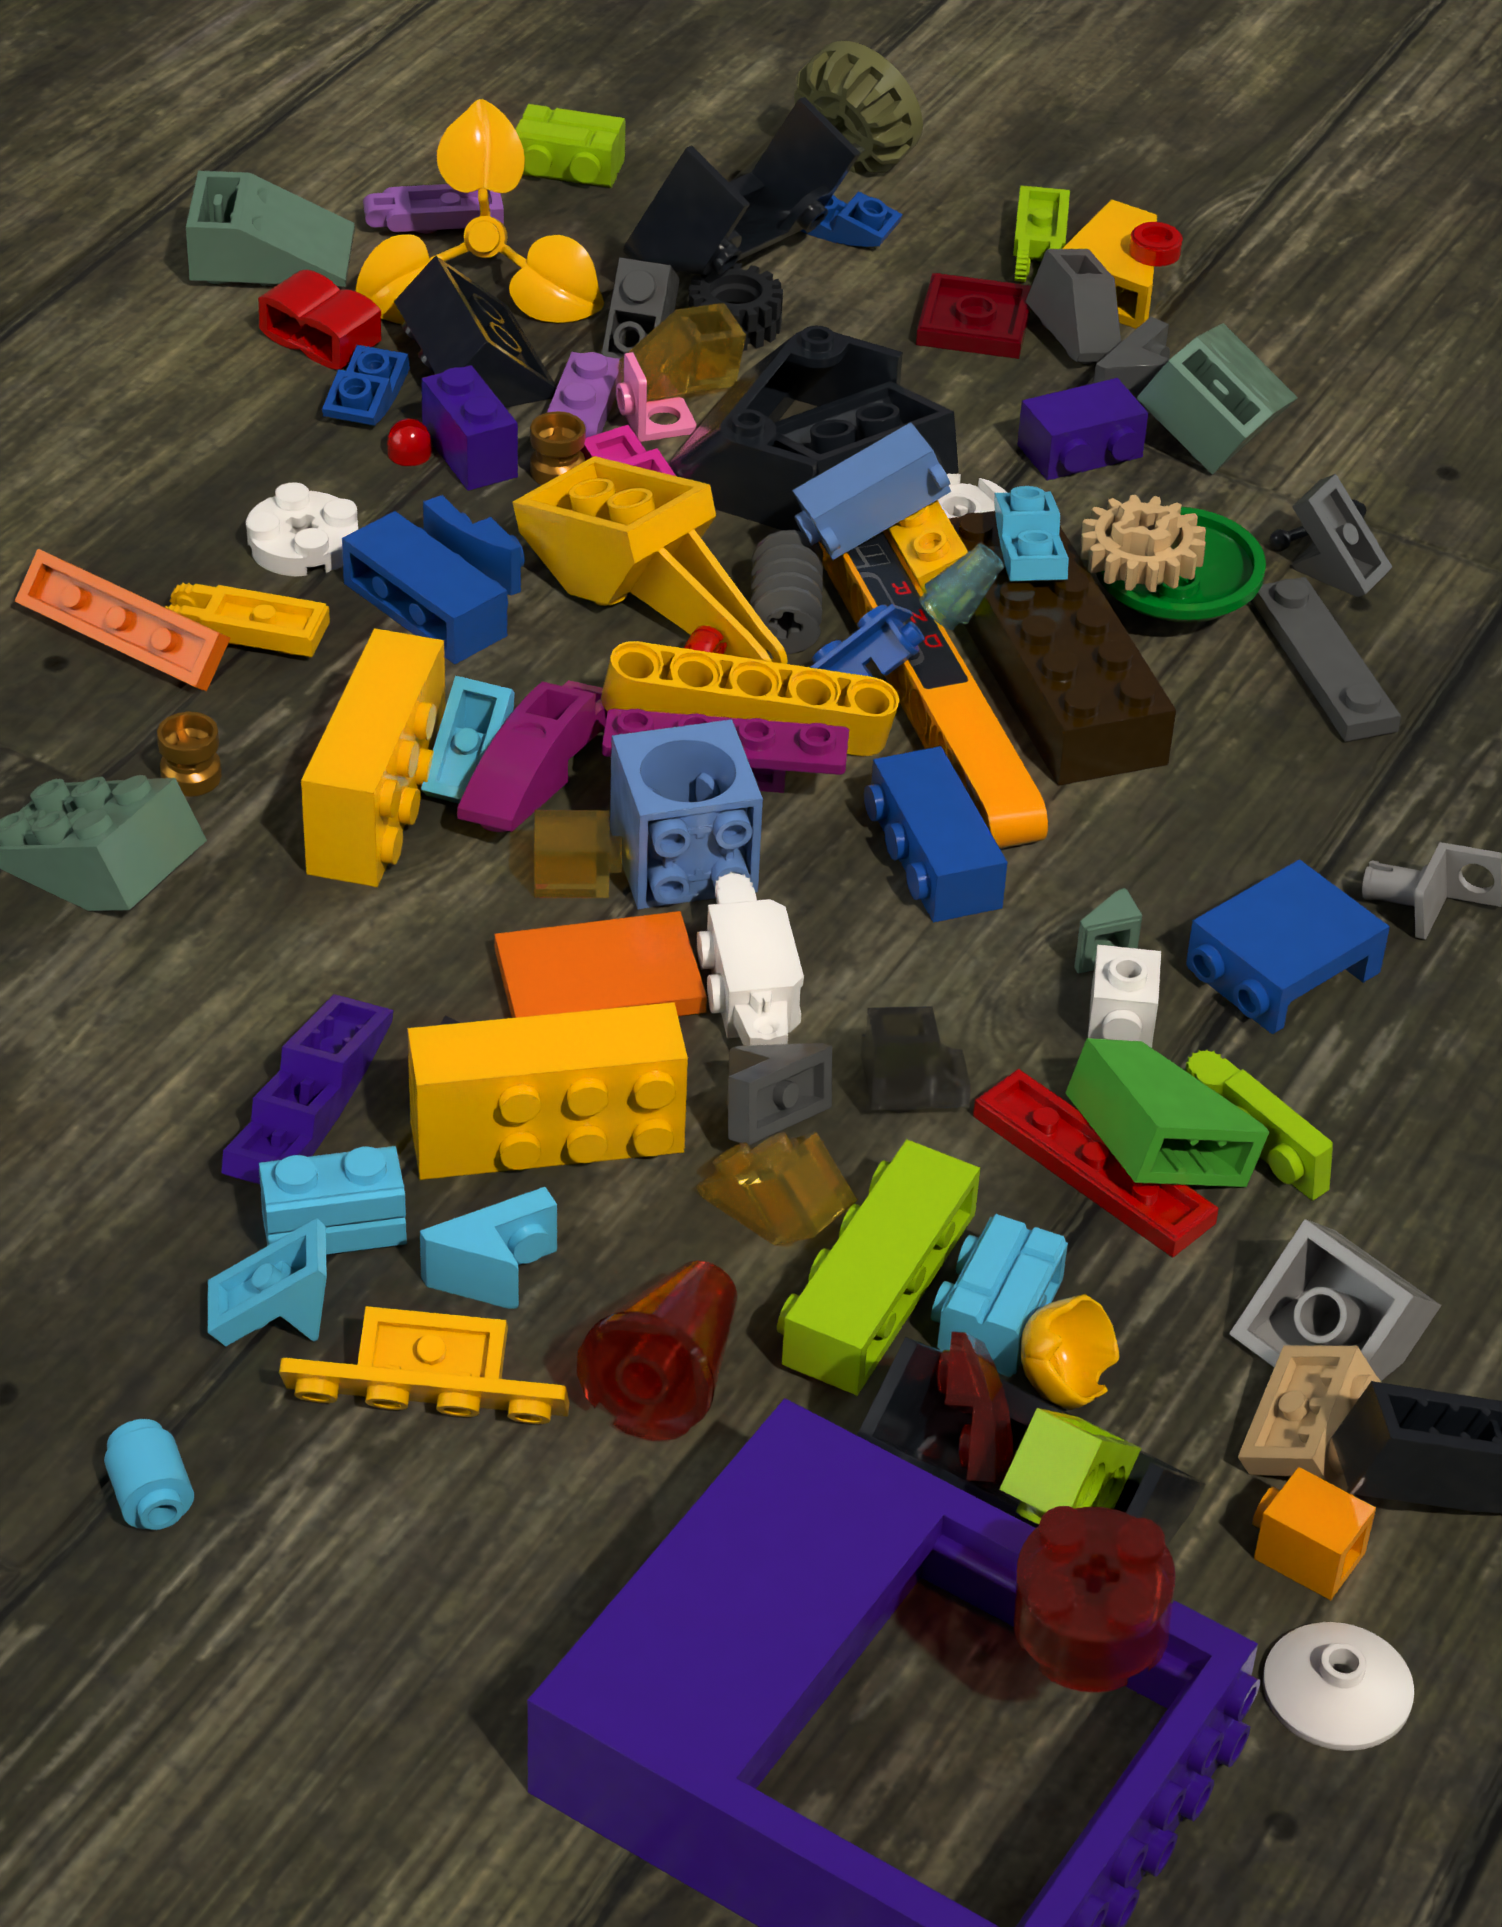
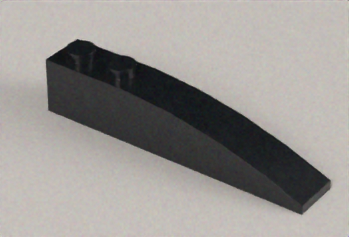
[1332,1381,1502,1513]

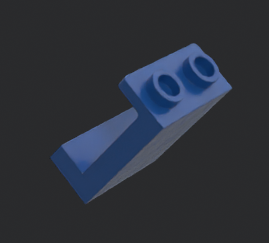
[1186,859,1390,1034]

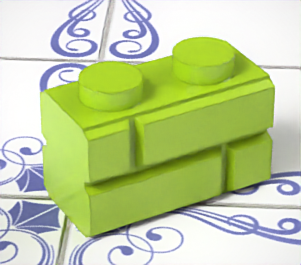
[515,104,626,188]

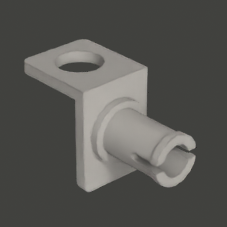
[1362,842,1502,940]

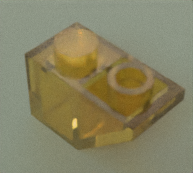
[618,303,746,400]
[696,1132,858,1246]

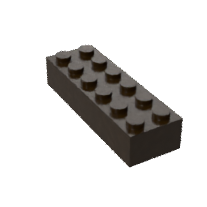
[948,511,1176,786]

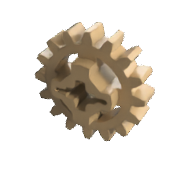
[1080,495,1206,592]

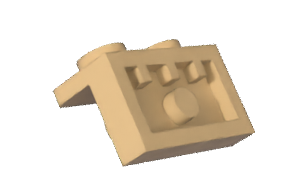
[1238,1345,1381,1491]

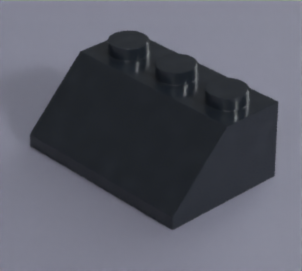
[394,255,557,408]
[773,381,959,476]

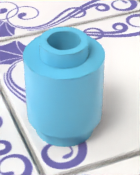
[104,1419,194,1530]

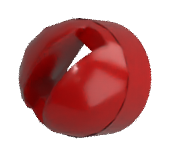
[387,418,431,466]

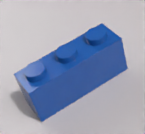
[342,511,508,664]
[864,746,1008,923]

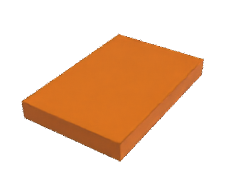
[495,911,707,1018]

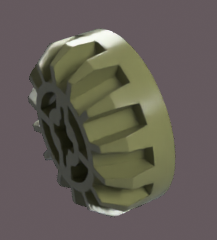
[794,41,923,173]

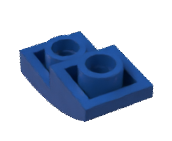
[801,191,903,247]
[322,345,410,426]
[423,495,525,596]

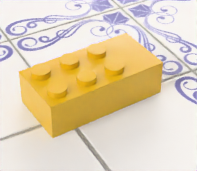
[301,628,446,887]
[407,1002,688,1180]

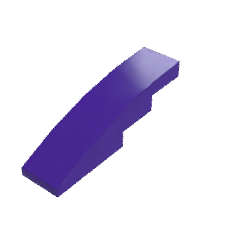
[221,994,394,1184]

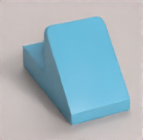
[421,675,515,804]
[420,1187,557,1309]
[208,1218,327,1346]

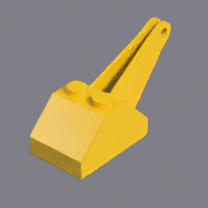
[512,456,788,664]

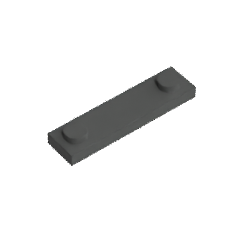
[1251,577,1401,742]

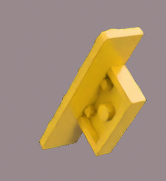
[279,1306,570,1424]

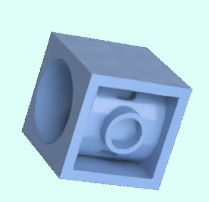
[610,719,763,909]

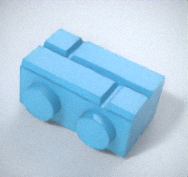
[259,1146,407,1255]
[931,1214,1068,1377]

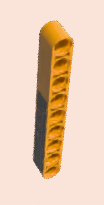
[819,529,1048,849]

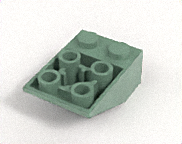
[186,171,355,287]
[1137,323,1298,475]
[0,775,207,911]

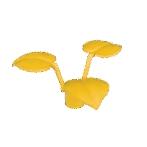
[356,99,604,324]

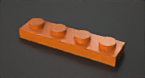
[15,549,230,692]

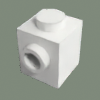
[1088,944,1161,1048]

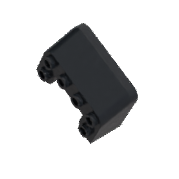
[857,1337,1206,1582]

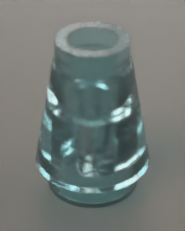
[919,543,1004,630]

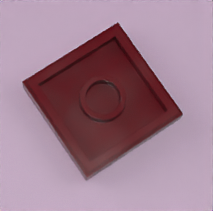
[916,273,1031,359]

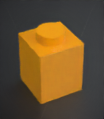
[1252,1467,1376,1601]

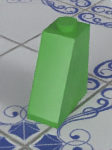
[1065,1038,1270,1187]

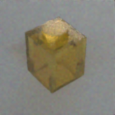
[534,810,622,898]

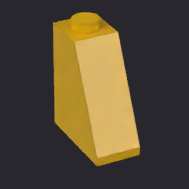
[1062,199,1157,329]

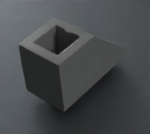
[1025,249,1121,364]
[602,257,680,371]

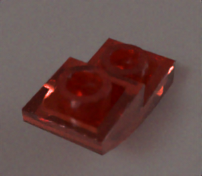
[938,1332,1014,1488]

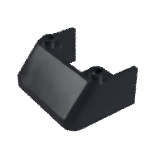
[623,97,861,275]
[669,325,903,532]

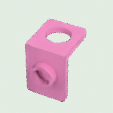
[616,352,696,442]

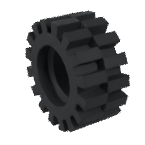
[688,263,783,351]

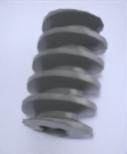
[750,530,823,654]

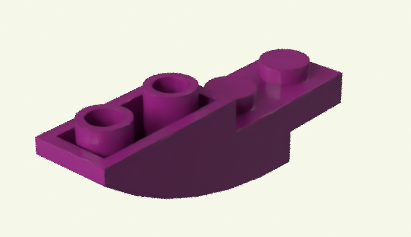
[457,680,607,832]

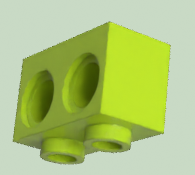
[999,1408,1142,1533]

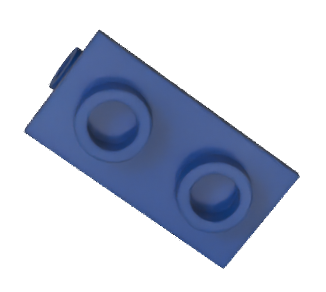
[810,604,925,677]

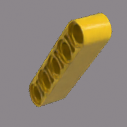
[601,641,900,756]

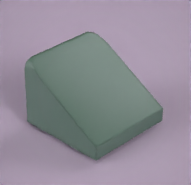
[1074,888,1142,973]

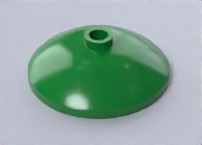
[1096,507,1266,622]

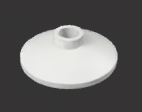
[1263,1622,1414,1751]

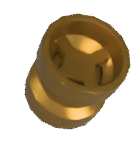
[530,411,586,485]
[157,711,222,797]

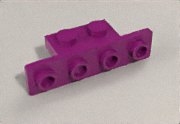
[602,709,849,793]

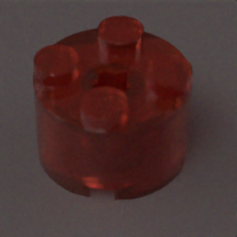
[1014,1506,1176,1692]

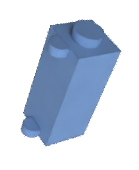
[792,422,952,560]

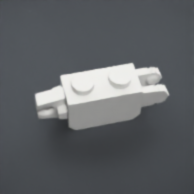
[697,872,804,1045]

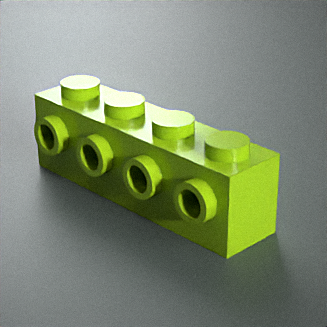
[777,1139,980,1396]

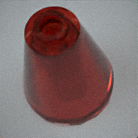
[576,1261,738,1441]

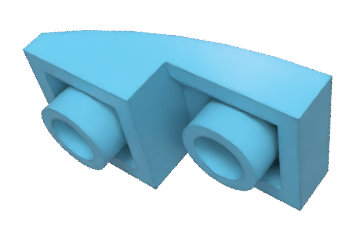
[994,486,1069,581]

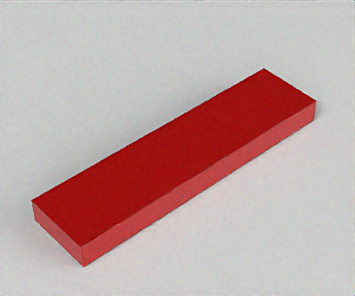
[973,1069,1219,1258]

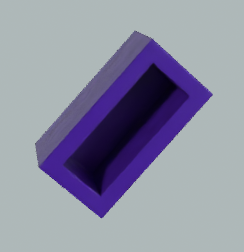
[421,365,518,491]
[1017,378,1148,481]

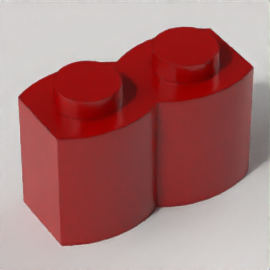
[258,270,381,370]

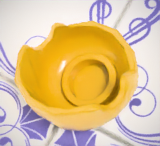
[1021,1294,1119,1410]

